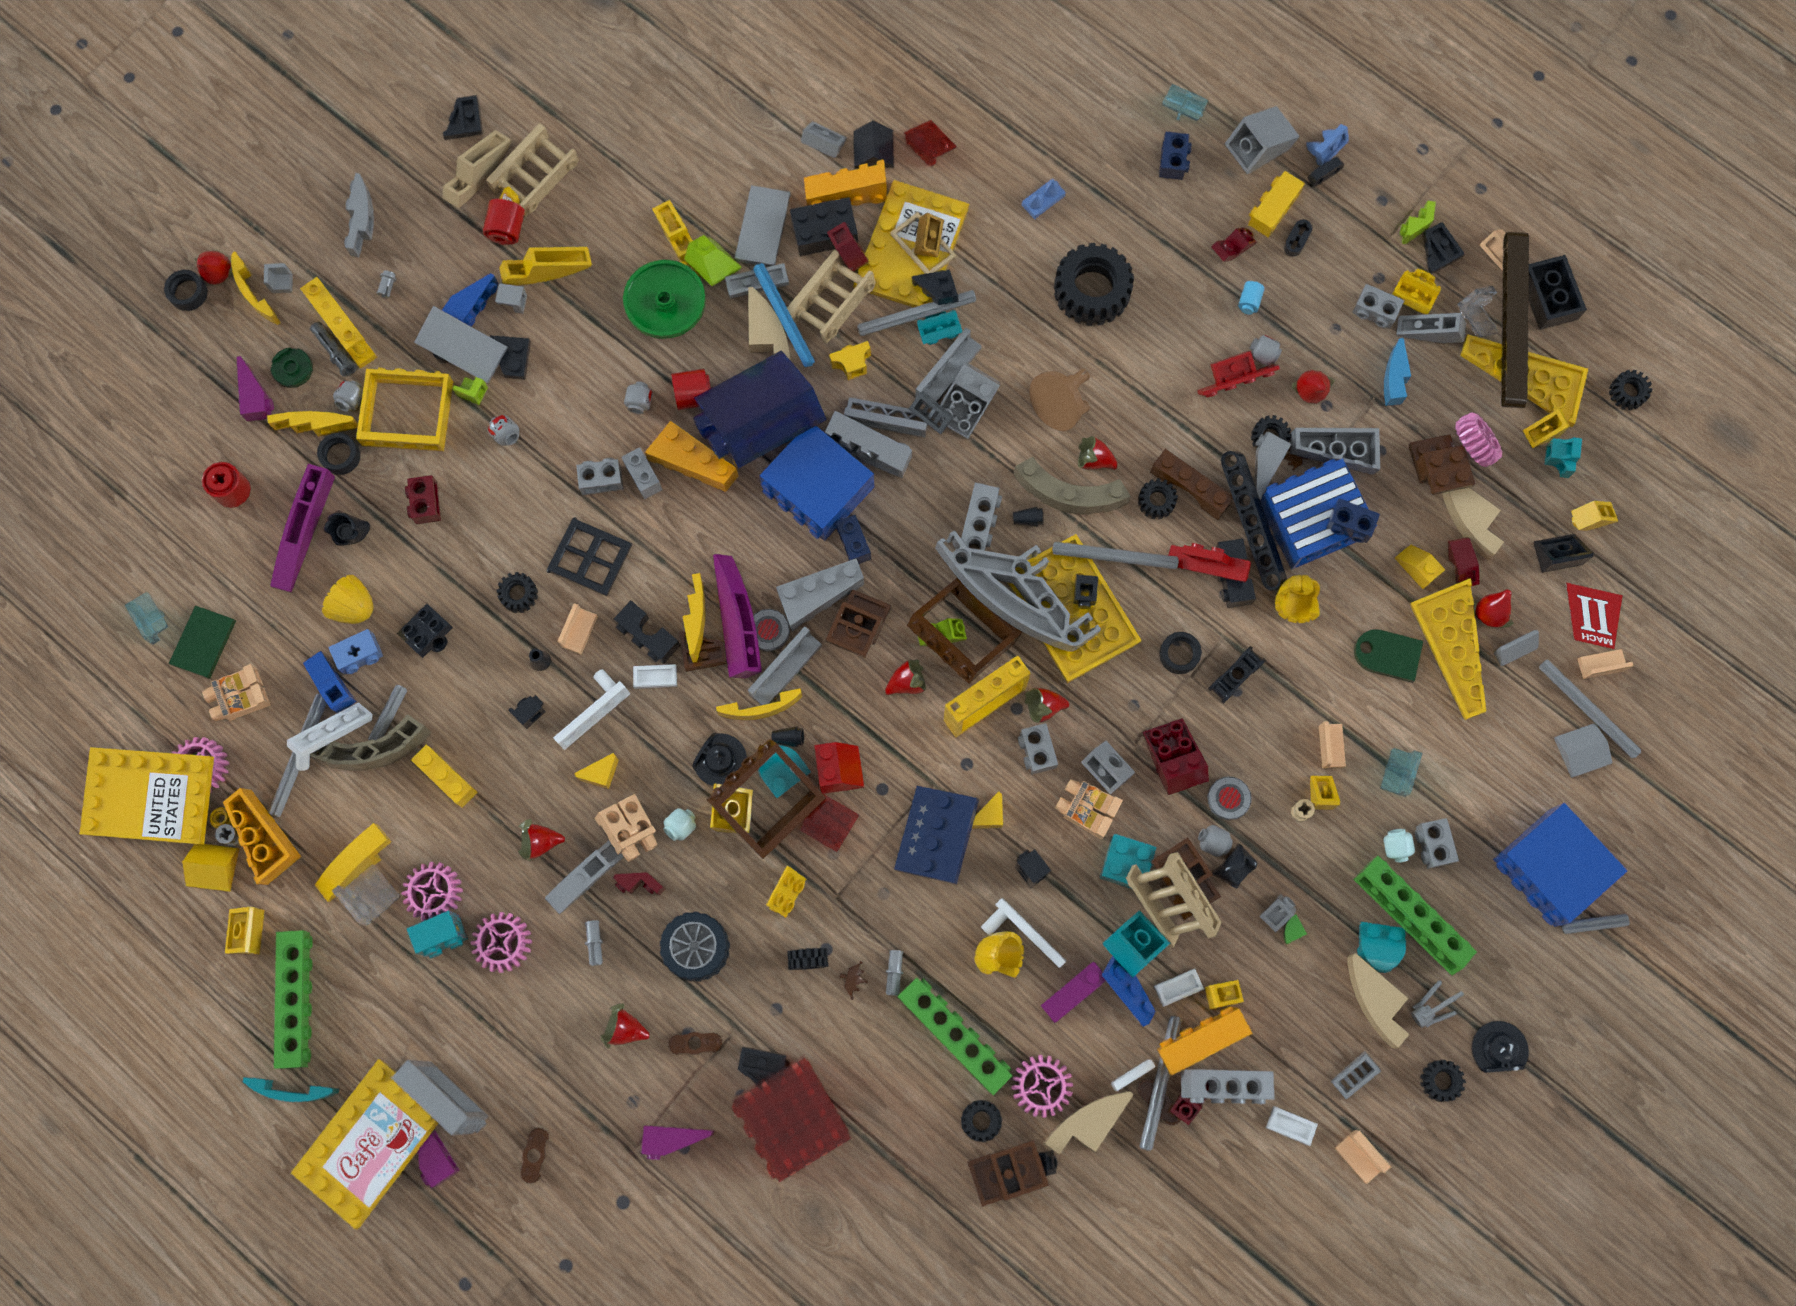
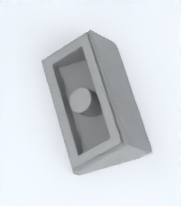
[801,121,847,158]
[1494,630,1539,666]

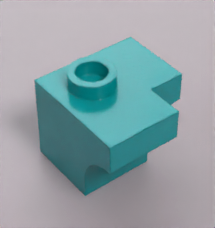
[1544,437,1582,478]

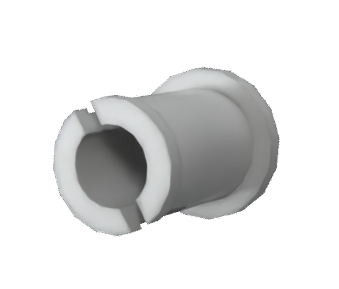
[376,270,397,298]

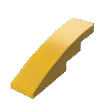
[652,200,700,276]
[267,411,358,437]
[682,573,706,663]

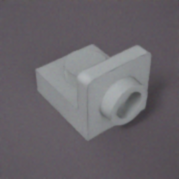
[1260,894,1296,932]

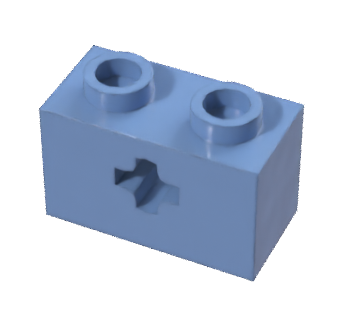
[328,629,384,674]

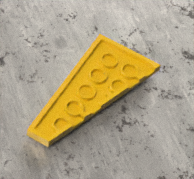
[1460,334,1588,427]
[1410,578,1486,720]

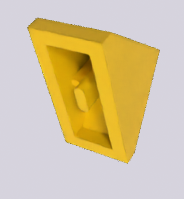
[1522,408,1570,448]
[574,753,619,789]
[1310,776,1340,810]
[972,791,1003,829]
[1204,980,1244,1009]

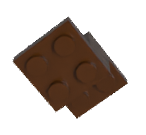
[1408,434,1476,495]
[826,589,891,658]
[1150,837,1221,921]
[967,1140,1049,1207]

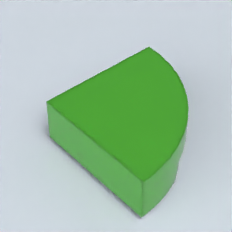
[1283,914,1307,944]

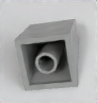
[1225,106,1300,174]

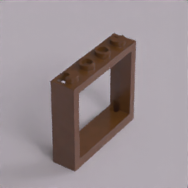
[906,578,1022,684]
[706,739,826,859]

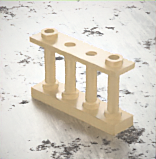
[486,123,579,217]
[787,250,876,344]
[1126,852,1222,948]

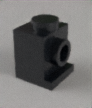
[1074,575,1098,609]
[508,695,546,729]

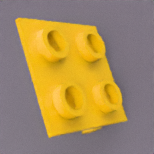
[766,865,806,918]

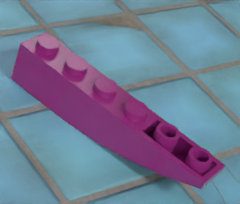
[270,464,335,593]
[713,554,762,679]

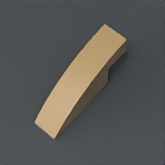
[443,130,512,208]
[748,287,792,371]
[1442,488,1504,560]
[1347,953,1409,1049]
[1043,1092,1134,1155]

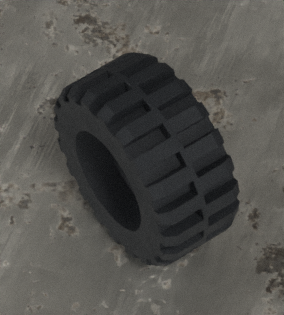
[1054,243,1134,326]

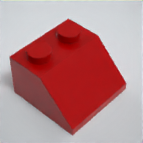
[814,742,864,794]

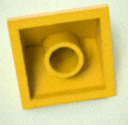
[710,783,753,833]
[182,844,239,892]
[225,907,265,955]

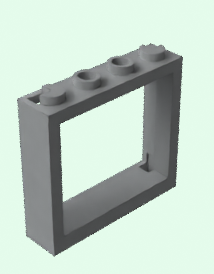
[391,1060,489,1136]

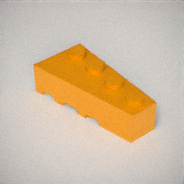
[804,160,887,206]
[645,421,739,492]
[223,788,302,885]
[1157,1006,1252,1076]

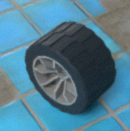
[659,912,730,982]

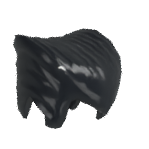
[324,510,370,546]
[1212,843,1258,889]

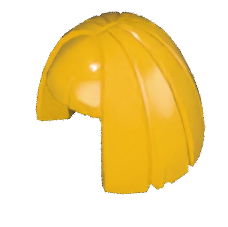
[322,575,374,624]
[1275,575,1320,623]
[974,931,1024,978]

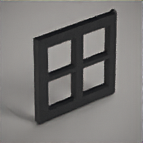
[547,517,633,596]

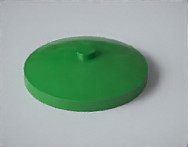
[623,260,706,339]

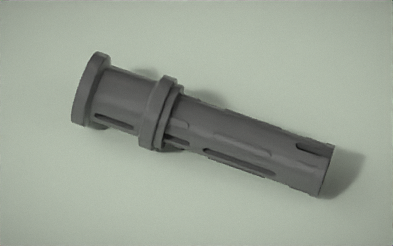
[310,322,357,377]

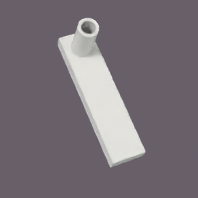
[553,669,630,750]
[287,702,373,771]
[981,898,1066,968]

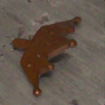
[1283,448,1308,471]
[840,961,868,1000]

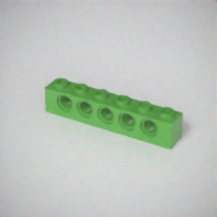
[1353,856,1477,976]
[274,930,313,1069]
[898,978,1012,1095]

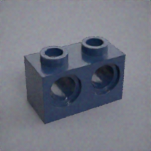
[1159,131,1192,180]
[1326,498,1380,543]
[836,515,871,564]

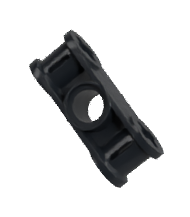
[1208,646,1266,704]

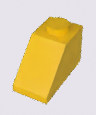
[1571,501,1618,531]
[1394,544,1445,589]

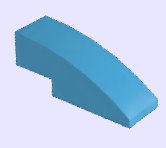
[1384,338,1411,406]

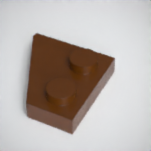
[679,631,727,672]

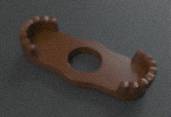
[668,1032,722,1055]
[1137,1079,1181,1126]
[521,1128,549,1184]

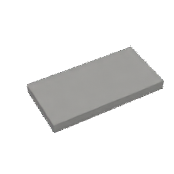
[735,185,791,267]
[414,306,508,383]

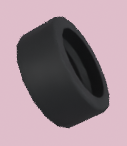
[164,270,208,311]
[317,433,360,475]
[1159,632,1202,674]

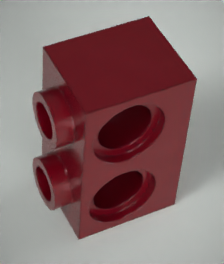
[405,475,441,525]

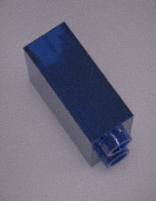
[693,350,827,469]

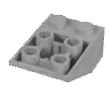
[932,361,1000,439]

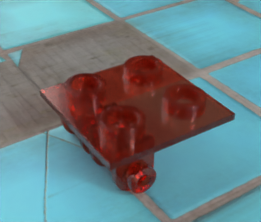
[904,120,957,166]
[800,794,859,852]

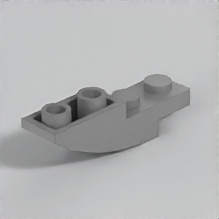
[344,173,374,257]
[545,840,624,915]

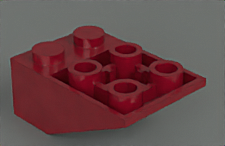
[1142,718,1209,795]

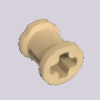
[1291,799,1315,822]

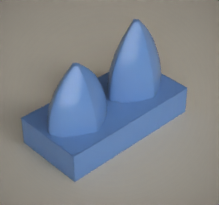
[1306,124,1349,166]
[1022,178,1066,219]

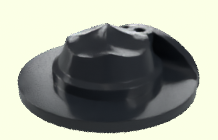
[692,733,747,786]
[1471,1021,1529,1073]

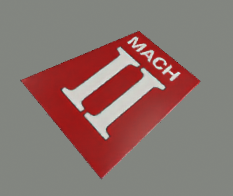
[1566,583,1623,649]

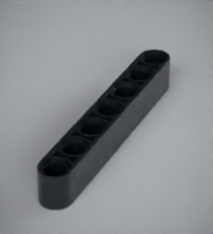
[1221,451,1287,590]

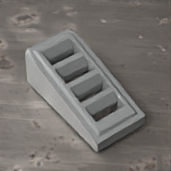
[1331,1051,1381,1100]

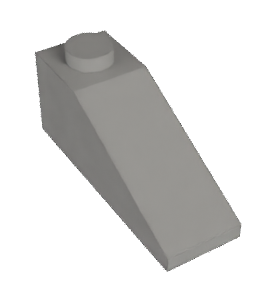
[1396,313,1466,343]
[1254,432,1291,499]

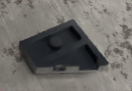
[443,95,483,140]
[1423,222,1465,274]
[911,269,959,305]
[490,335,531,380]
[737,1046,787,1099]

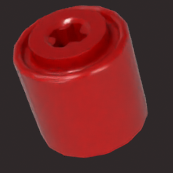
[483,199,525,245]
[671,368,713,411]
[202,462,251,508]

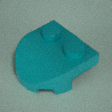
[917,309,963,345]
[758,745,811,798]
[1357,922,1406,973]

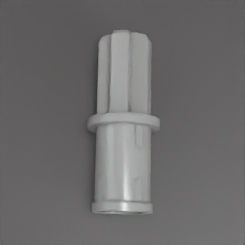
[585,920,603,966]
[886,950,903,996]

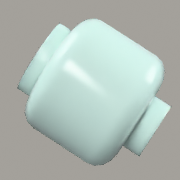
[663,808,696,841]
[1383,829,1415,862]

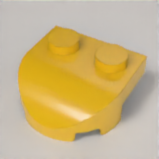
[1392,269,1441,315]

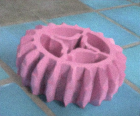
[1455,412,1502,467]
[172,737,229,793]
[401,862,463,921]
[471,912,532,973]
[1011,1055,1073,1118]

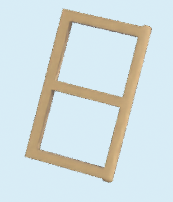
[890,212,957,274]

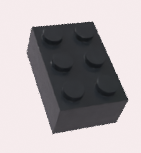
[790,197,858,257]
[1528,255,1587,330]

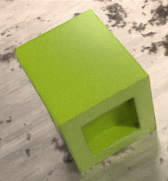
[453,377,488,405]

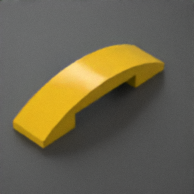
[231,251,281,325]
[716,688,802,720]

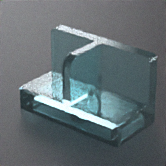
[1162,84,1208,121]
[125,592,168,645]
[1380,748,1423,797]

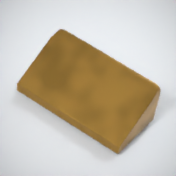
[914,213,944,257]

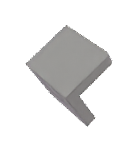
[264,263,293,294]
[495,283,527,314]

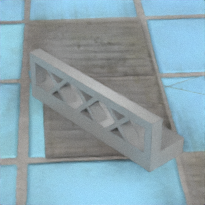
[915,328,982,410]
[844,397,930,438]
[748,627,822,705]

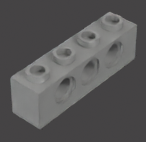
[956,482,1002,564]
[1181,1069,1274,1104]

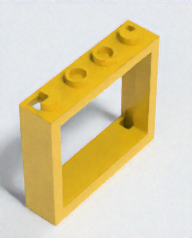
[356,367,453,451]
[943,655,1031,738]

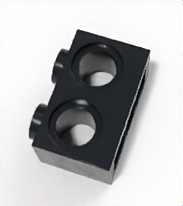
[1015,849,1051,888]

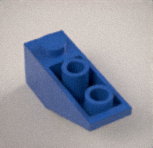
[442,273,499,327]
[303,651,357,713]

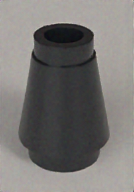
[1013,506,1044,527]
[529,649,551,671]
[771,726,804,748]

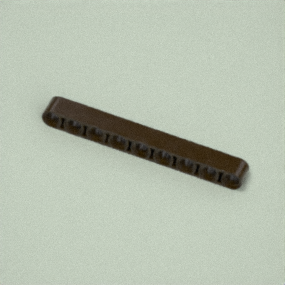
[1501,232,1529,409]

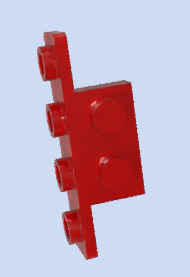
[1197,351,1280,398]
[1168,543,1251,582]

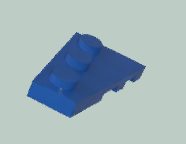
[1102,956,1156,1027]

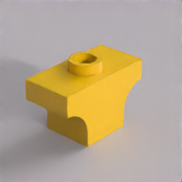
[829,341,871,380]

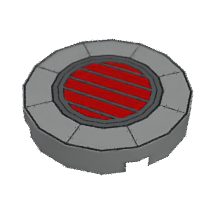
[753,609,790,652]
[1207,777,1252,820]

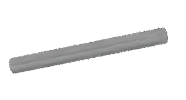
[858,290,976,336]
[1052,542,1179,569]
[1539,660,1641,758]
[268,694,327,817]
[1140,1016,1182,1151]

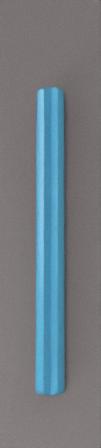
[753,263,815,367]

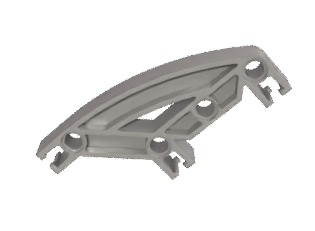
[935,530,1101,652]

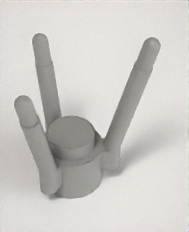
[1411,980,1464,1028]

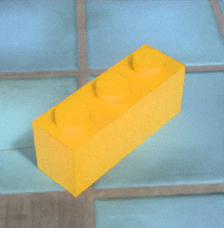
[1248,171,1305,238]
[411,744,478,808]

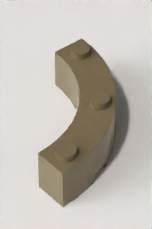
[1013,457,1131,515]
[310,714,431,771]

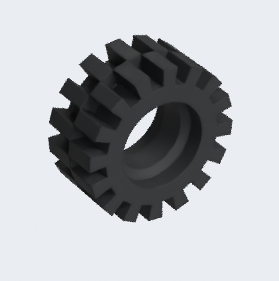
[1609,370,1653,410]
[1251,415,1291,450]
[1138,478,1178,520]
[497,572,538,613]
[787,948,829,970]
[1420,1060,1466,1102]
[961,1100,1002,1142]

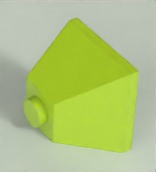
[684,235,741,286]

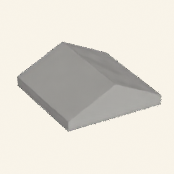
[1554,723,1612,778]

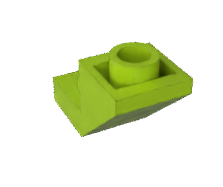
[1400,201,1436,244]
[918,618,967,646]

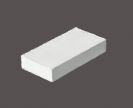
[633,664,677,689]
[1154,969,1204,1007]
[1111,1059,1156,1091]
[1266,1106,1318,1146]

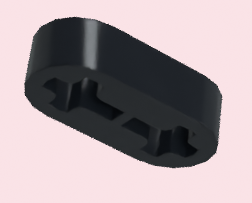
[1307,156,1345,187]
[1284,219,1313,257]

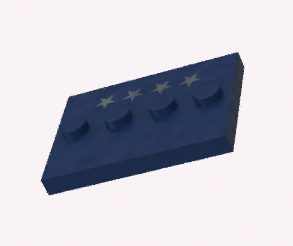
[894,786,979,885]

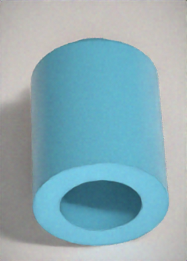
[1238,281,1265,315]

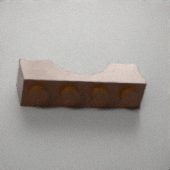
[1150,448,1233,520]

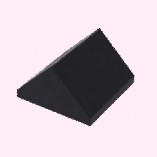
[854,120,894,169]
[1534,534,1594,573]

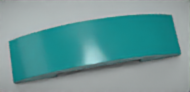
[243,1077,339,1102]

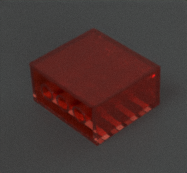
[731,1054,851,1183]

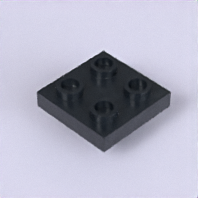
[396,604,453,658]

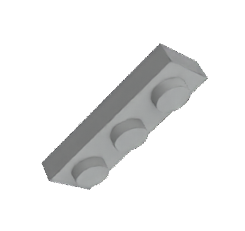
[725,263,789,299]

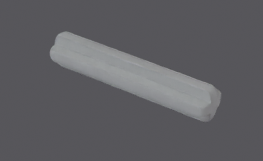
[368,685,407,741]
[1562,914,1630,934]

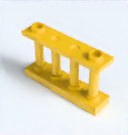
[300,277,377,369]

